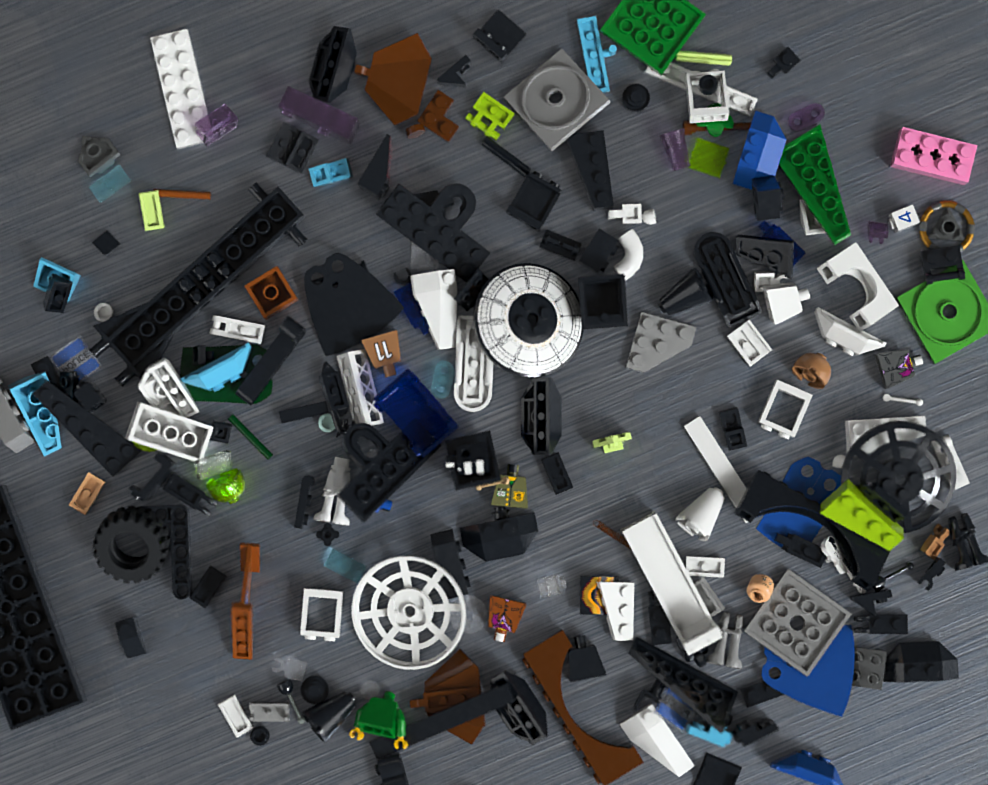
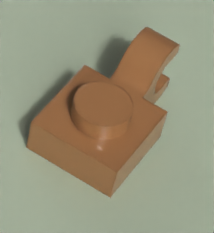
[920,524,950,560]

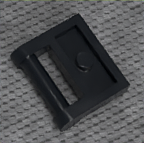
[920,245,965,285]

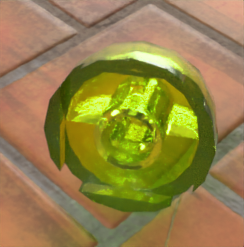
[206,468,246,504]

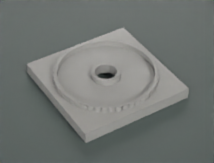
[504,49,611,151]
[744,569,851,677]

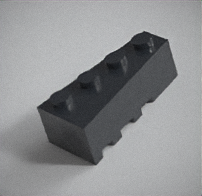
[566,130,614,211]

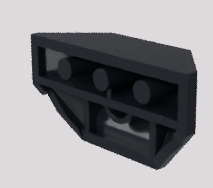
[308,26,357,103]
[521,377,562,455]
[460,513,538,562]
[883,641,959,683]
[490,671,548,745]

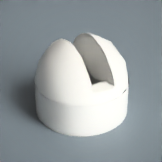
[642,209,657,225]
[832,455,845,469]

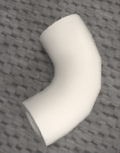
[613,229,643,281]

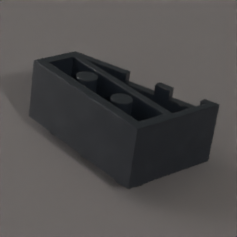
[430,529,471,599]

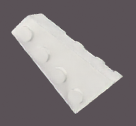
[845,416,926,458]

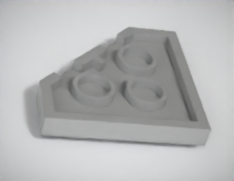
[626,312,697,373]

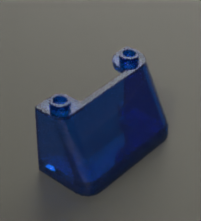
[373,368,460,457]

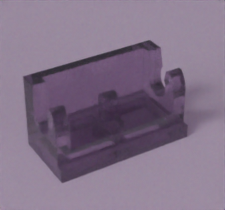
[195,103,238,147]

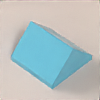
[33,257,81,302]

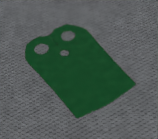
[180,344,273,404]

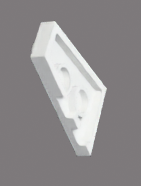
[596,582,634,641]

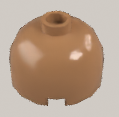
[792,353,831,389]

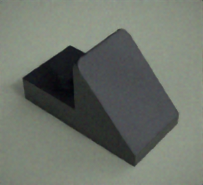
[437,55,471,88]
[850,589,892,616]

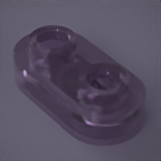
[788,103,825,132]

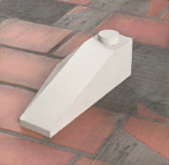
[410,269,457,350]
[619,702,694,777]

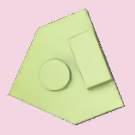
[592,432,632,453]

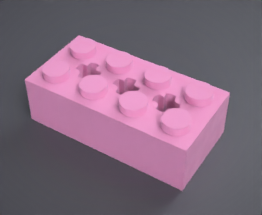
[890,127,977,185]

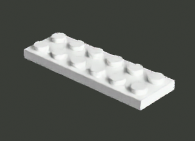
[150,29,214,149]

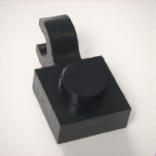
[767,47,801,79]
[917,557,946,591]

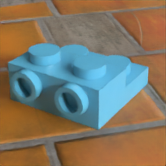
[685,721,733,747]

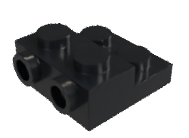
[731,718,779,747]

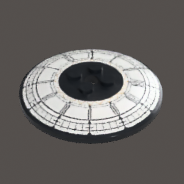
[473,263,584,378]

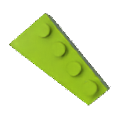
[820,479,904,551]

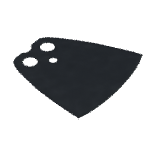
[304,253,404,356]

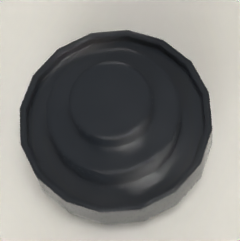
[622,84,650,112]
[300,676,329,704]

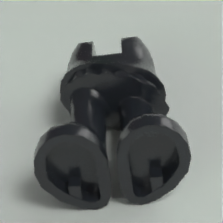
[948,513,988,571]

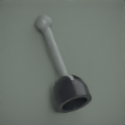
[276,679,305,724]

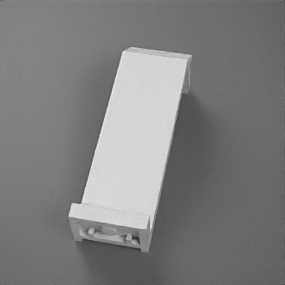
[620,512,723,655]

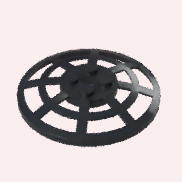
[841,421,956,533]

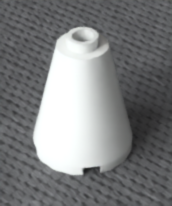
[675,487,725,542]

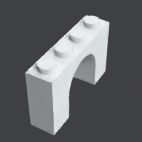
[817,242,899,332]

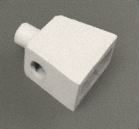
[762,282,810,325]

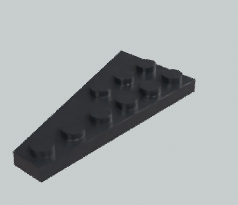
[628,637,738,734]

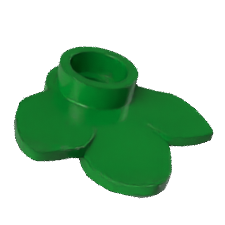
[696,103,734,137]

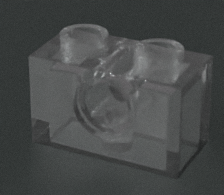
[536,573,567,599]

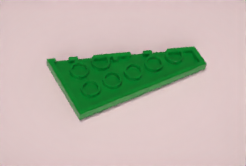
[778,124,851,245]

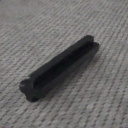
[481,136,531,177]

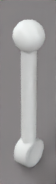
[883,394,923,406]

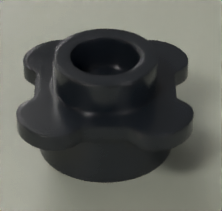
[316,523,339,546]

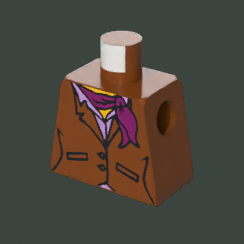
[488,595,526,642]

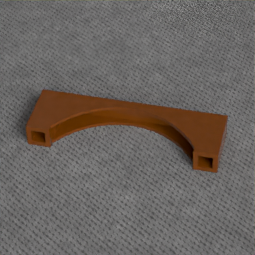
[522,629,644,785]

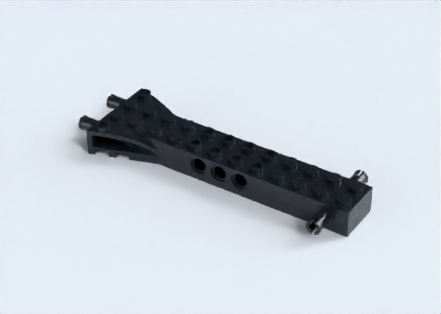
[89,182,308,387]

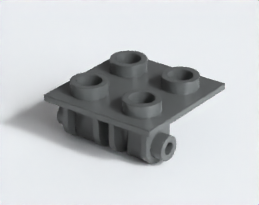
[852,647,887,690]

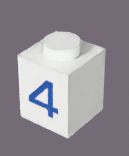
[888,205,920,233]

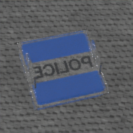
[49,335,102,384]
[654,687,697,733]

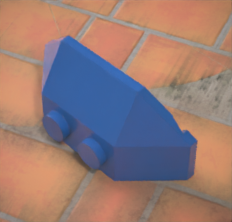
[733,111,787,190]
[770,749,843,785]

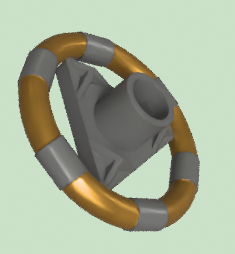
[919,201,975,252]

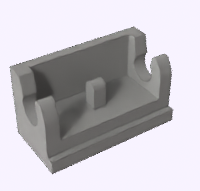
[249,702,290,722]

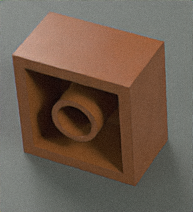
[244,266,299,320]

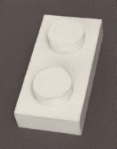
[685,556,725,578]

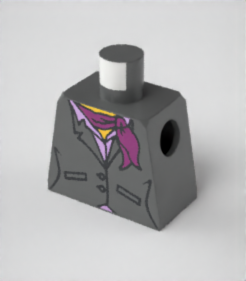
[874,350,923,389]

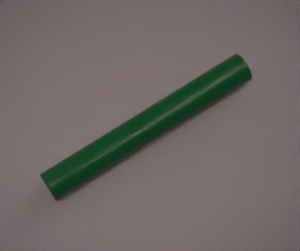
[228,414,273,460]

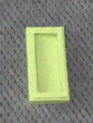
[139,190,165,231]

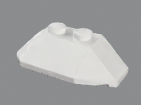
[814,307,886,356]
[138,358,200,418]

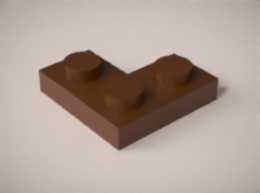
[417,90,459,143]

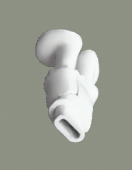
[313,457,351,526]

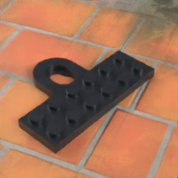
[376,183,490,283]
[336,419,442,523]

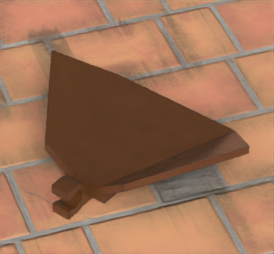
[354,33,432,126]
[410,649,486,745]

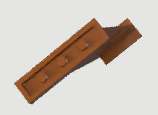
[232,543,260,660]

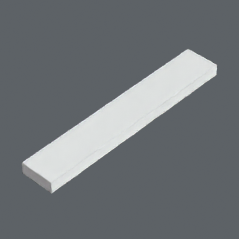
[645,62,758,117]
[683,416,748,523]

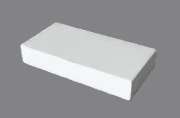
[218,695,254,738]

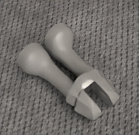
[706,612,744,669]

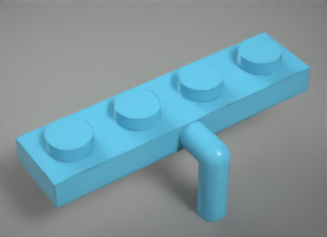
[577,16,617,93]

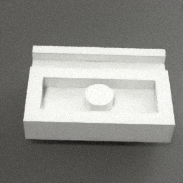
[727,320,772,367]

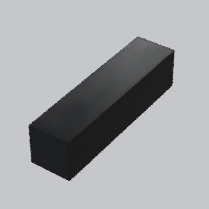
[279,401,329,424]

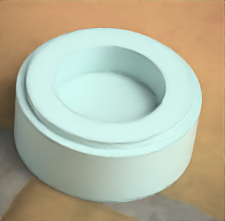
[318,413,336,433]

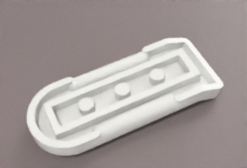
[454,315,494,412]

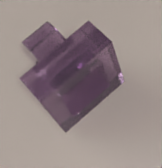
[867,221,889,244]

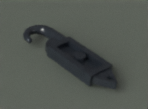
[319,361,356,435]

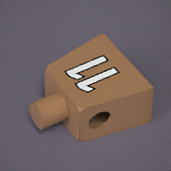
[362,330,401,378]

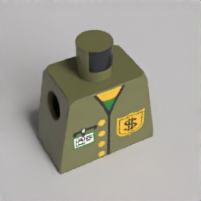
[491,464,528,509]

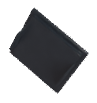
[693,752,742,785]

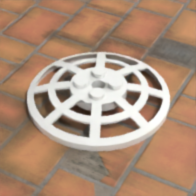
[352,555,466,670]

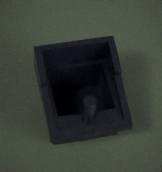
[578,274,628,330]
[445,431,501,490]

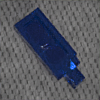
[758,220,806,266]
[394,283,430,336]

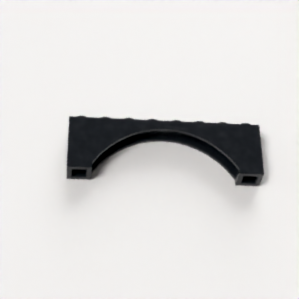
[734,470,892,591]

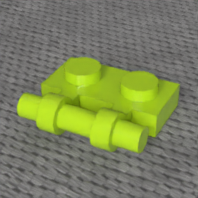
[465,92,515,140]

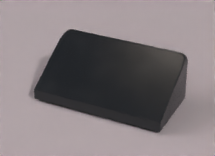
[43,274,73,313]

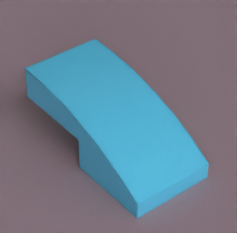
[309,158,353,187]

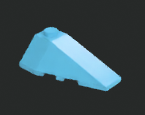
[8,372,62,457]

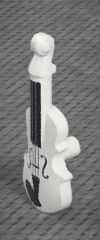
[821,536,867,594]

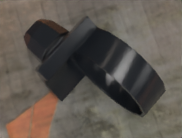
[676,636,709,668]

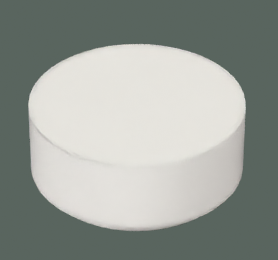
[94,303,114,322]

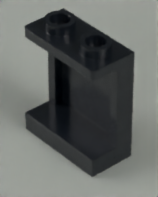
[506,171,562,232]
[129,452,178,501]

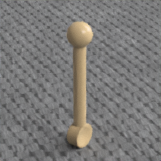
[475,477,509,491]

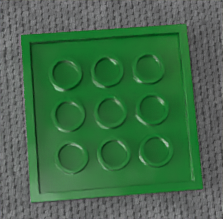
[600,0,706,76]

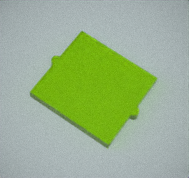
[688,138,729,178]

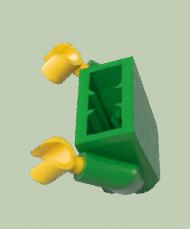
[349,691,408,749]

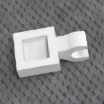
[608,204,642,224]

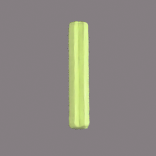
[675,51,732,65]

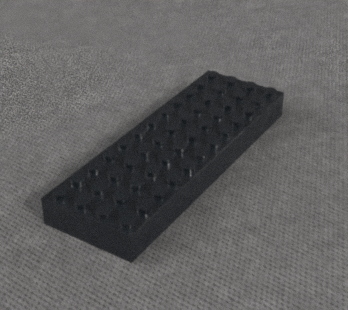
[0,485,87,730]

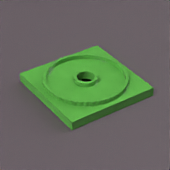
[896,260,988,364]

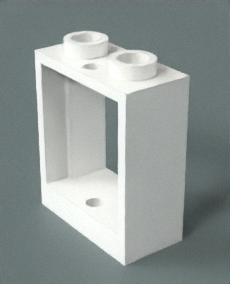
[685,69,729,123]
[757,380,813,440]
[300,588,344,641]

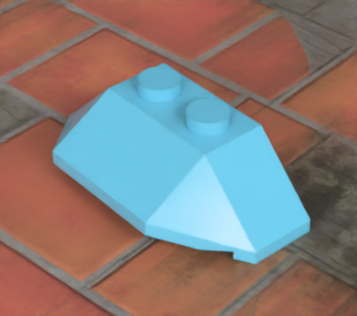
[180,342,252,392]

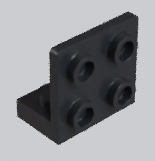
[473,10,526,63]

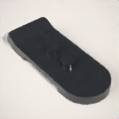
[694,232,762,328]

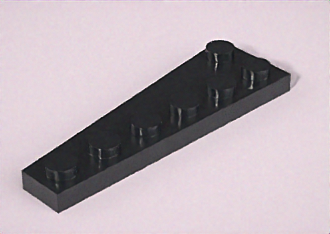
[33,380,141,477]

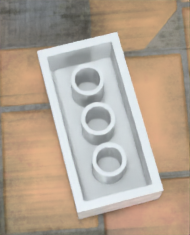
[125,402,214,463]

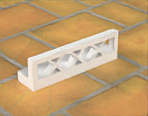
[336,349,384,426]

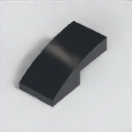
[718,407,747,451]

